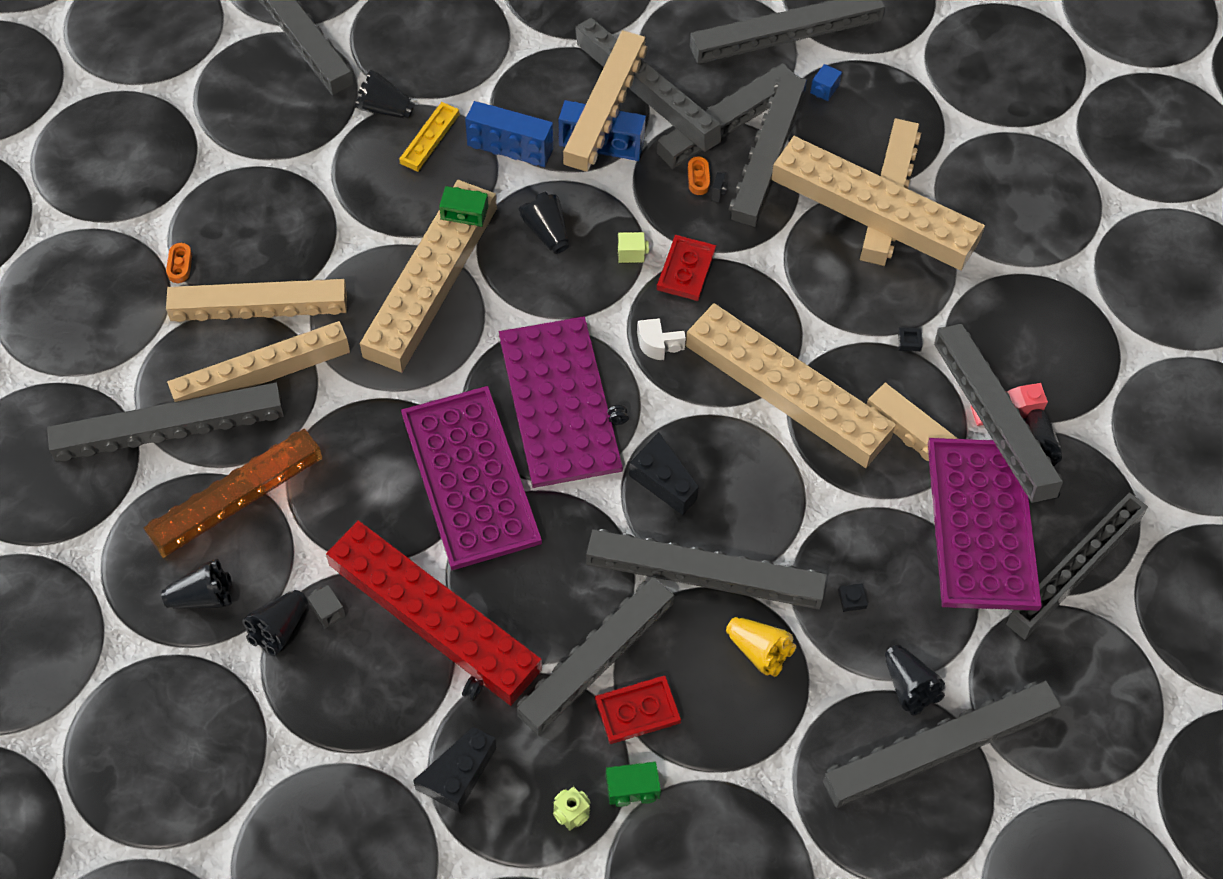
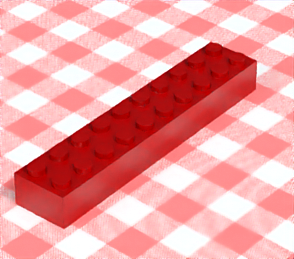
[326,520,542,706]

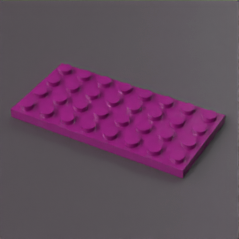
[498,316,623,488]
[401,386,542,571]
[928,438,1041,611]

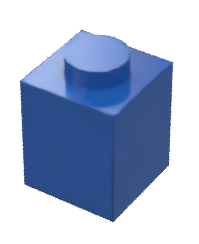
[810,64,842,101]

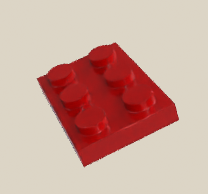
[657,235,716,301]
[595,675,681,744]

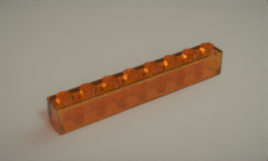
[143,428,322,558]

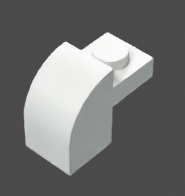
[637,318,686,360]

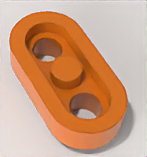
[688,157,710,195]
[166,243,192,283]

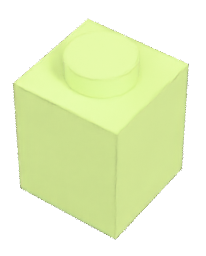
[618,232,649,263]

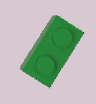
[439,186,489,227]
[606,762,661,807]

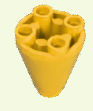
[726,617,796,677]

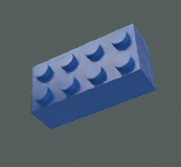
[559,100,646,161]
[465,101,553,167]

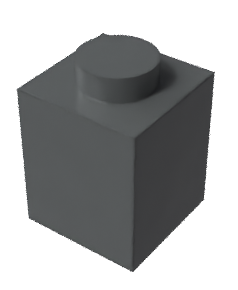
[307,585,346,628]

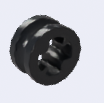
[607,405,629,425]
[462,676,483,701]

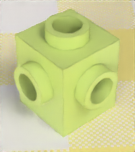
[553,787,591,831]

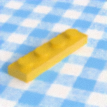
[399,102,460,172]

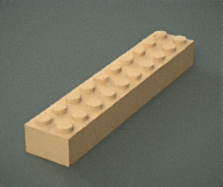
[771,136,985,271]
[360,180,497,373]
[686,303,896,468]

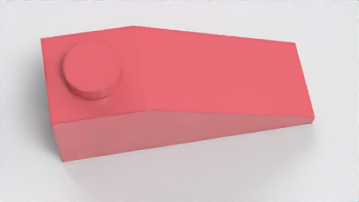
[971,383,1048,426]

